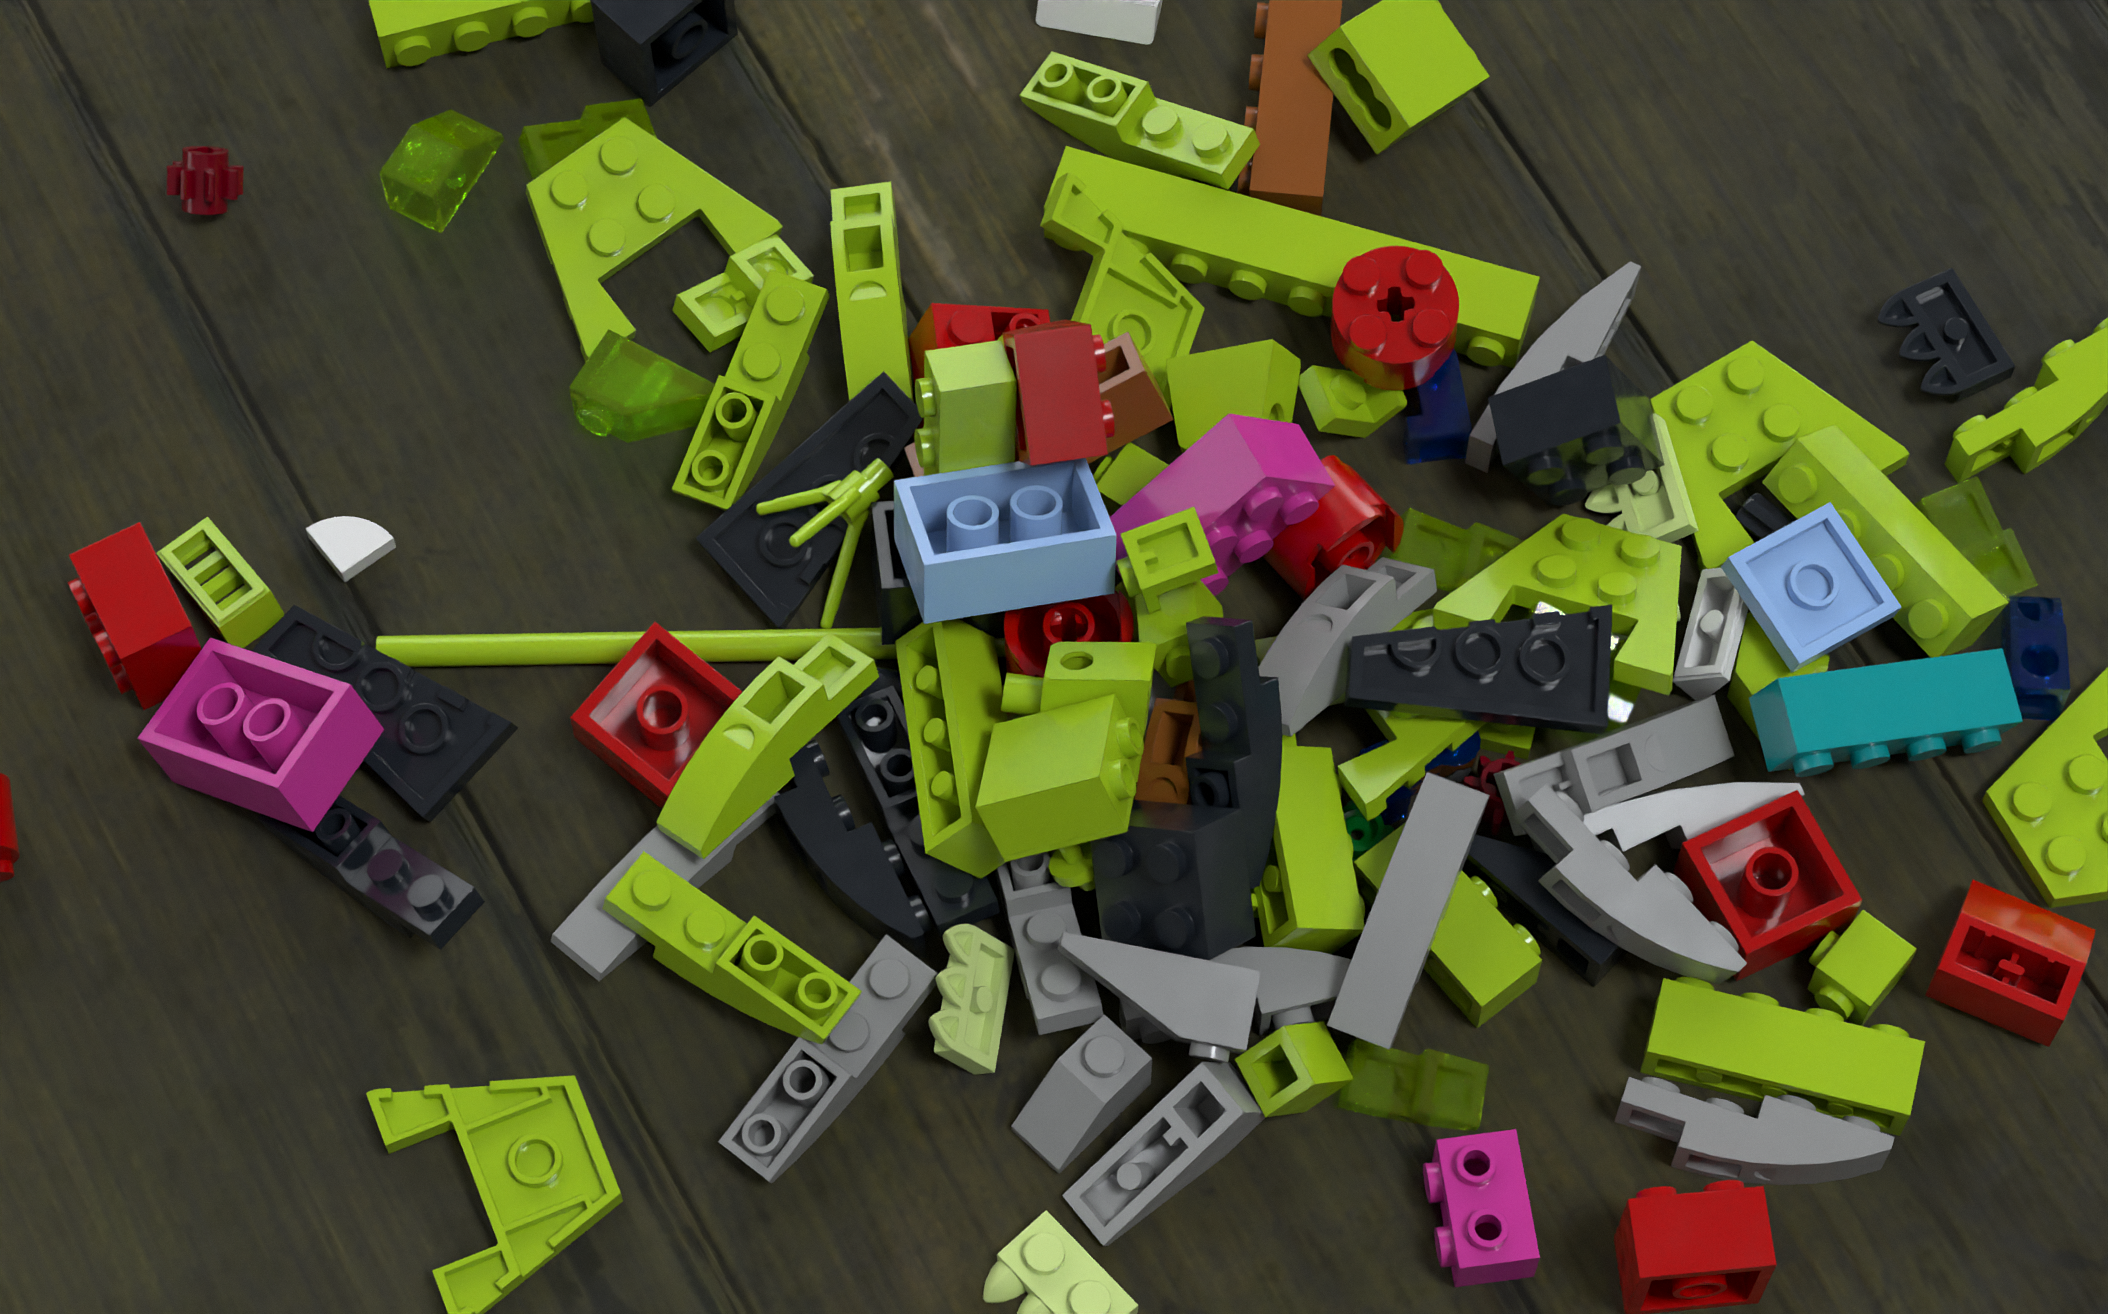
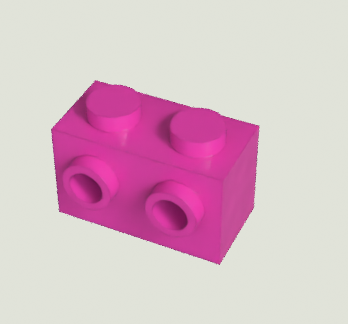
[1423,1129,1540,1287]

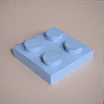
[1721,502,1902,673]

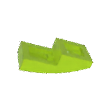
[672,234,814,352]

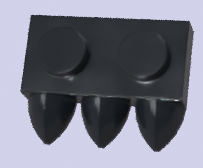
[1877,268,2015,402]

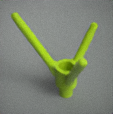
[756,458,894,629]

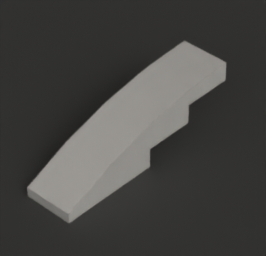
[1465,262,1641,473]
[1327,772,1490,1049]
[1527,782,1805,854]
[550,792,780,981]

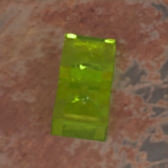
[518,98,657,180]
[1915,476,2038,599]
[1389,508,1524,592]
[1338,1038,1489,1131]

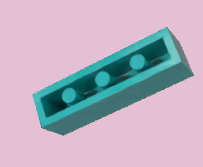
[1749,648,2023,777]

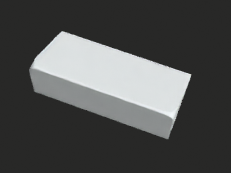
[1036,0,1163,45]
[1673,568,1748,700]

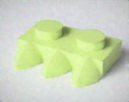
[1585,413,1699,543]
[928,924,1015,1075]
[983,1210,1138,1314]

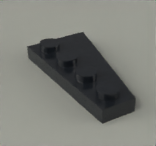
[696,371,924,629]
[1345,604,1613,735]
[251,605,518,822]

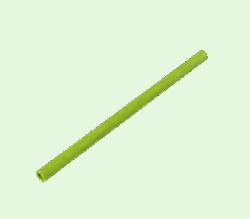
[376,628,1005,667]

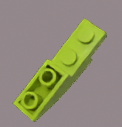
[1019,51,1260,190]
[830,182,913,401]
[672,269,830,511]
[1944,318,2108,484]
[656,632,879,859]
[602,851,862,1045]

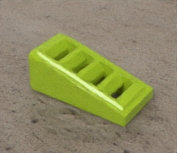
[156,516,284,648]

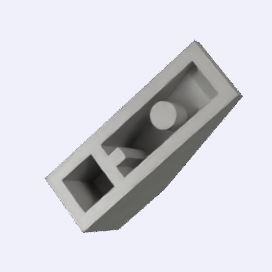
[1058,932,1261,1063]
[1062,1062,1266,1246]

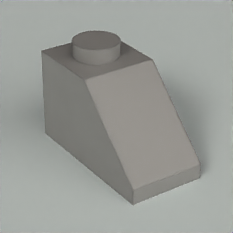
[1011,1014,1152,1174]

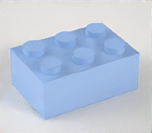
[894,458,1117,624]

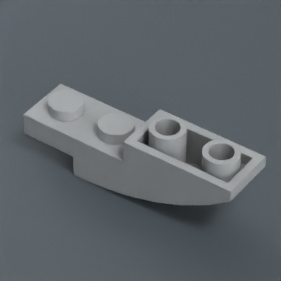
[1258,557,1437,737]
[1494,695,1735,836]
[1512,783,1747,984]
[994,849,1103,1035]
[718,935,938,1183]
[1119,947,1352,1044]
[1614,1077,1895,1185]

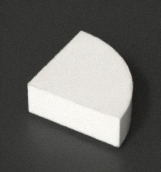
[306,516,396,582]

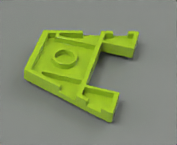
[526,117,783,368]
[998,172,1205,409]
[1650,341,1909,574]
[1433,514,1682,696]
[1255,609,1487,821]
[1982,667,2108,908]
[366,1075,623,1314]

